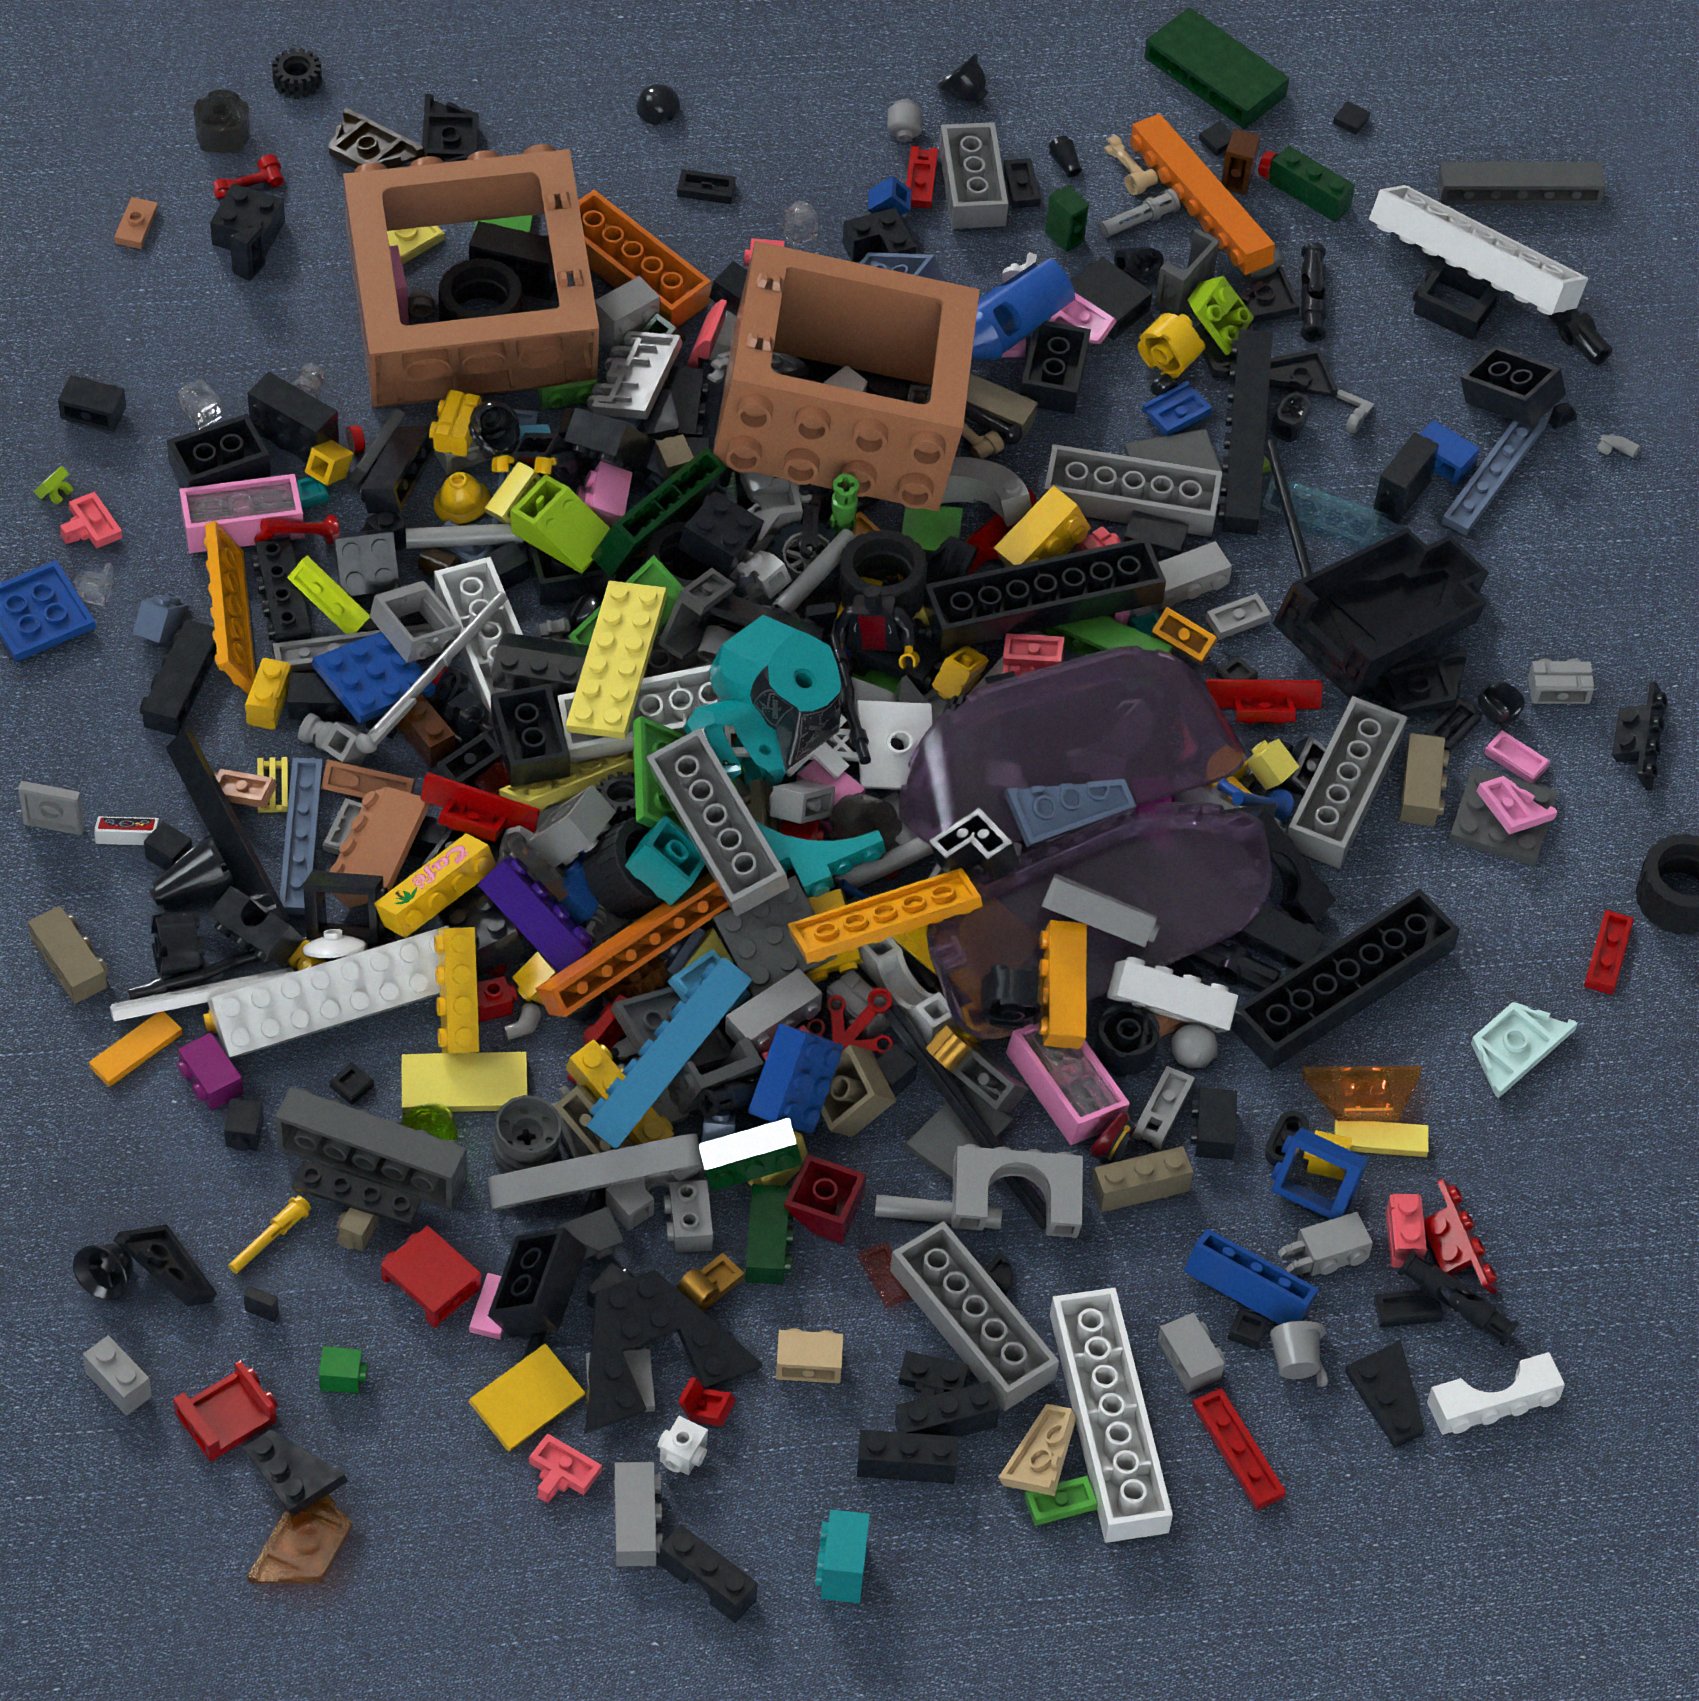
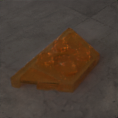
[1302,1066,1422,1121]
[247,1494,353,1584]

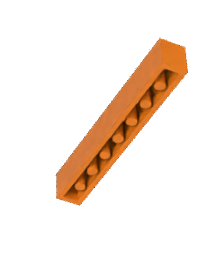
[1130,113,1275,275]
[535,872,730,1017]

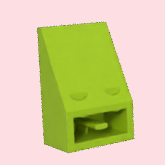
[510,474,610,574]

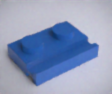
[1142,381,1212,436]

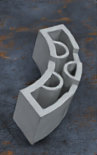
[941,457,1032,527]

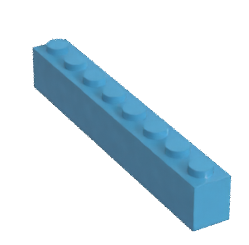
[587,957,753,1149]

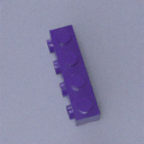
[477,855,594,972]

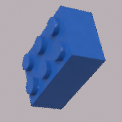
[748,1023,844,1134]

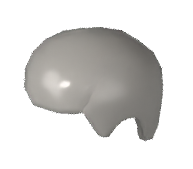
[1171,1023,1218,1068]

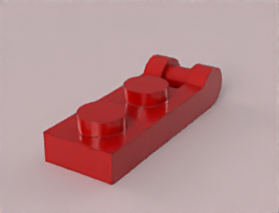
[906,146,938,209]

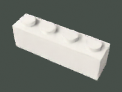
[1107,957,1238,1033]

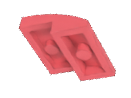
[687,299,727,368]
[1002,633,1065,689]

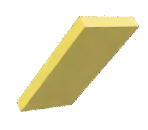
[402,1052,527,1113]

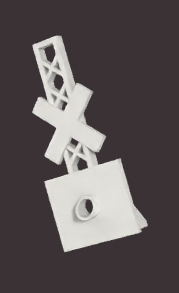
[723,700,936,793]

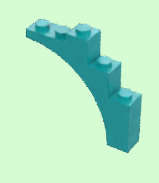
[754,819,886,898]

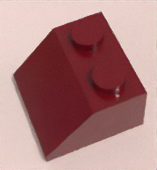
[784,1154,866,1244]

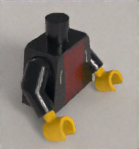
[492,433,582,489]
[834,586,920,669]

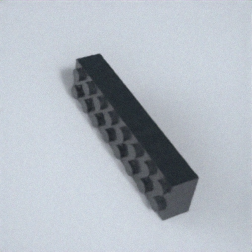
[923,537,1166,651]
[1231,889,1460,1070]

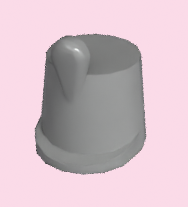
[1270,1321,1328,1387]

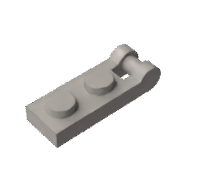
[1132,1066,1195,1150]

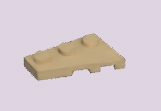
[998,1404,1077,1496]

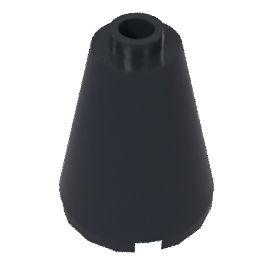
[149,835,238,909]

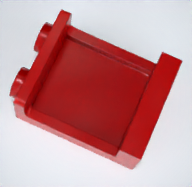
[381,1225,481,1328]
[173,1360,278,1462]

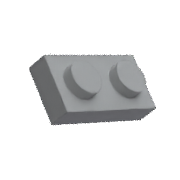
[1205,593,1271,640]

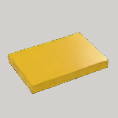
[468,1343,586,1452]

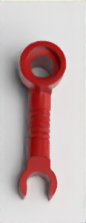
[213,154,284,199]

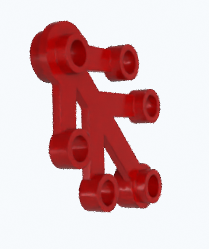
[807,987,893,1055]

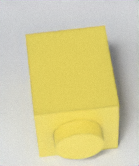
[1247,738,1300,790]

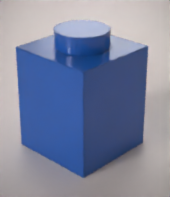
[868,176,911,216]

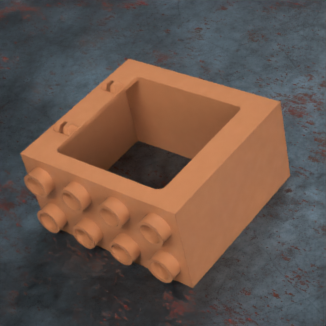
[343,144,599,408]
[713,241,980,512]

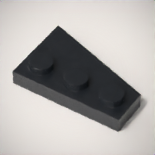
[113,1224,217,1306]
[1345,1341,1424,1448]

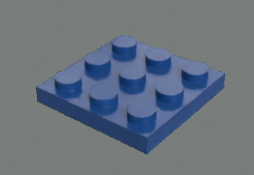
[0,560,96,662]
[312,631,436,724]

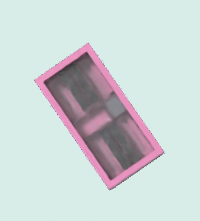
[179,474,305,554]
[1006,1023,1130,1145]

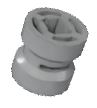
[298,713,334,752]

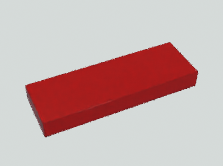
[1583,910,1634,995]

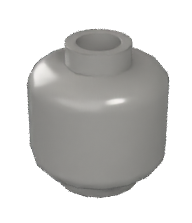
[887,99,922,142]

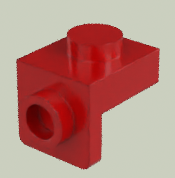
[678,1377,736,1426]

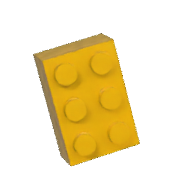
[994,485,1091,567]

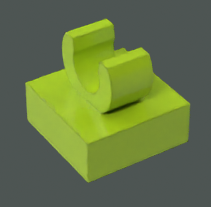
[33,465,73,505]

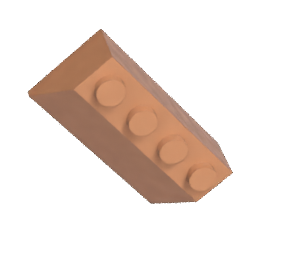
[329,787,431,909]

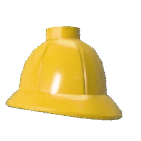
[434,472,491,525]

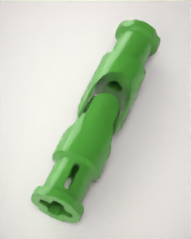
[830,474,859,536]

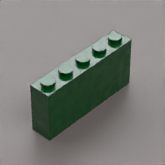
[1144,7,1290,129]
[591,447,727,577]

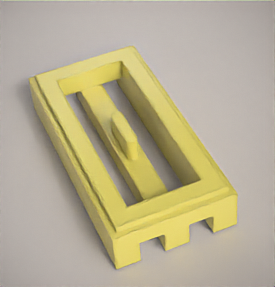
[257,757,288,813]

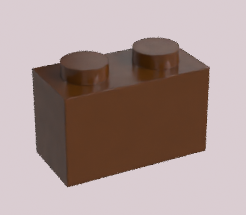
[1221,128,1261,195]
[398,694,456,768]

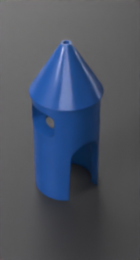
[971,258,1075,360]

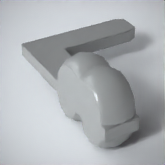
[1337,390,1374,433]

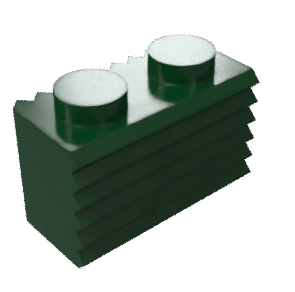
[1045,185,1089,252]

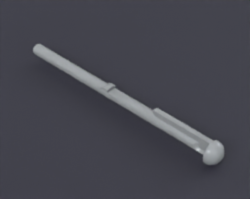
[356,591,508,754]

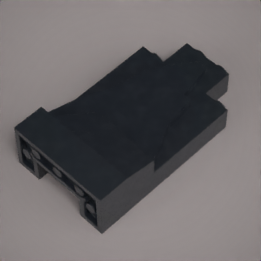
[1272,527,1489,700]

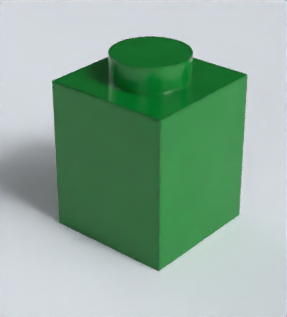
[319,1346,368,1394]

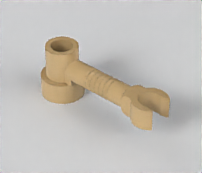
[1104,135,1158,196]
[962,422,1005,459]

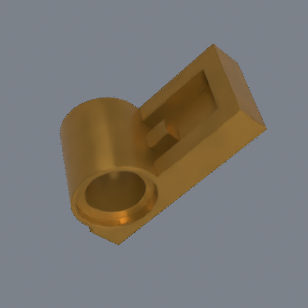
[926,1025,983,1072]
[677,1252,744,1312]

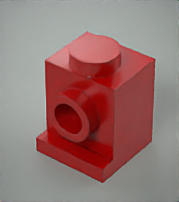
[477,976,517,1023]

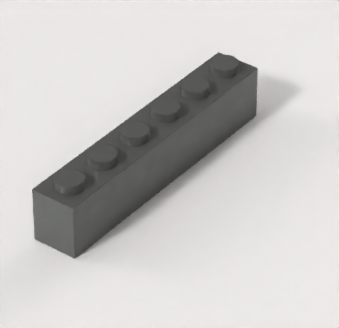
[1436,161,1606,205]

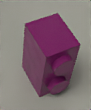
[176,1032,243,1111]

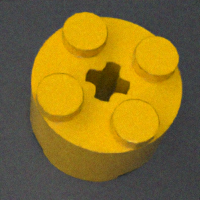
[1137,313,1205,379]

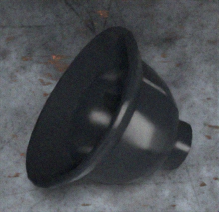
[937,53,989,104]
[73,1244,133,1301]

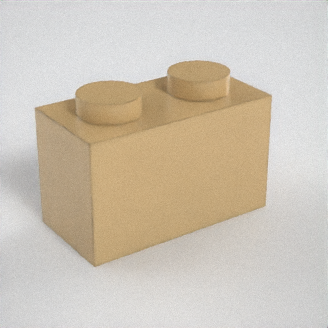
[776,1328,843,1383]

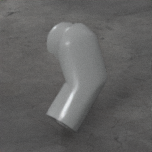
[1597,435,1640,458]
[503,1002,541,1041]

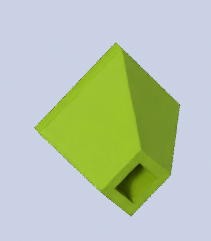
[1188,276,1254,355]

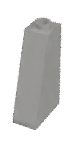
[1042,873,1160,947]

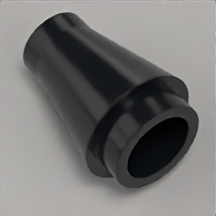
[1049,136,1082,178]

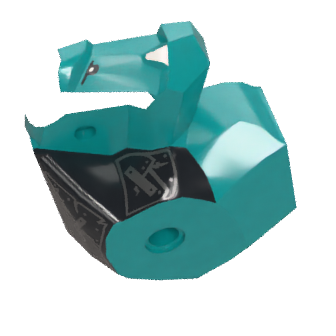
[683,615,842,785]

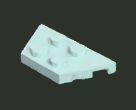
[1471,1002,1578,1098]

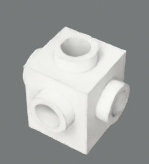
[657,1416,708,1476]

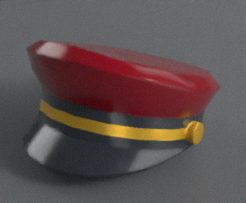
[1090,1111,1138,1163]

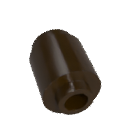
[418,548,461,579]

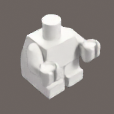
[737,550,792,599]

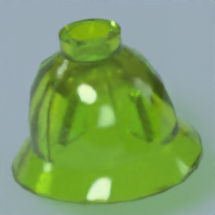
[401,1103,458,1142]

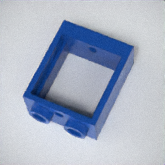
[1271,1128,1369,1219]

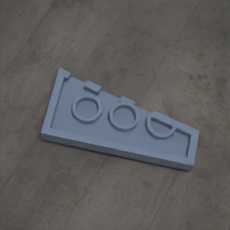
[1004,779,1136,847]

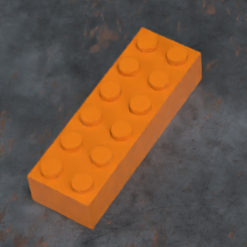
[578,190,712,328]

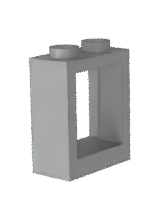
[370,581,462,663]

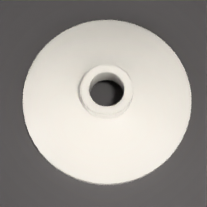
[303,929,365,958]

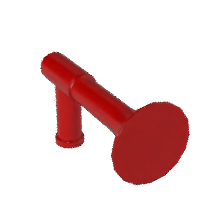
[254,514,339,545]

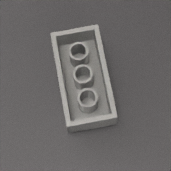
[939,122,1008,229]

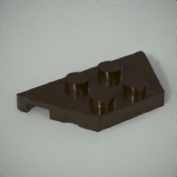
[328,108,425,169]

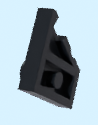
[927,536,979,584]

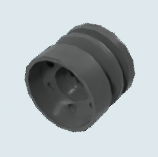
[492,1095,562,1173]

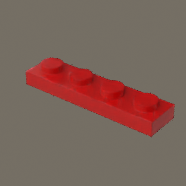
[1192,1388,1286,1511]

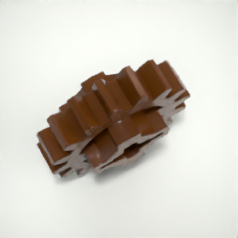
[605,955,669,1003]

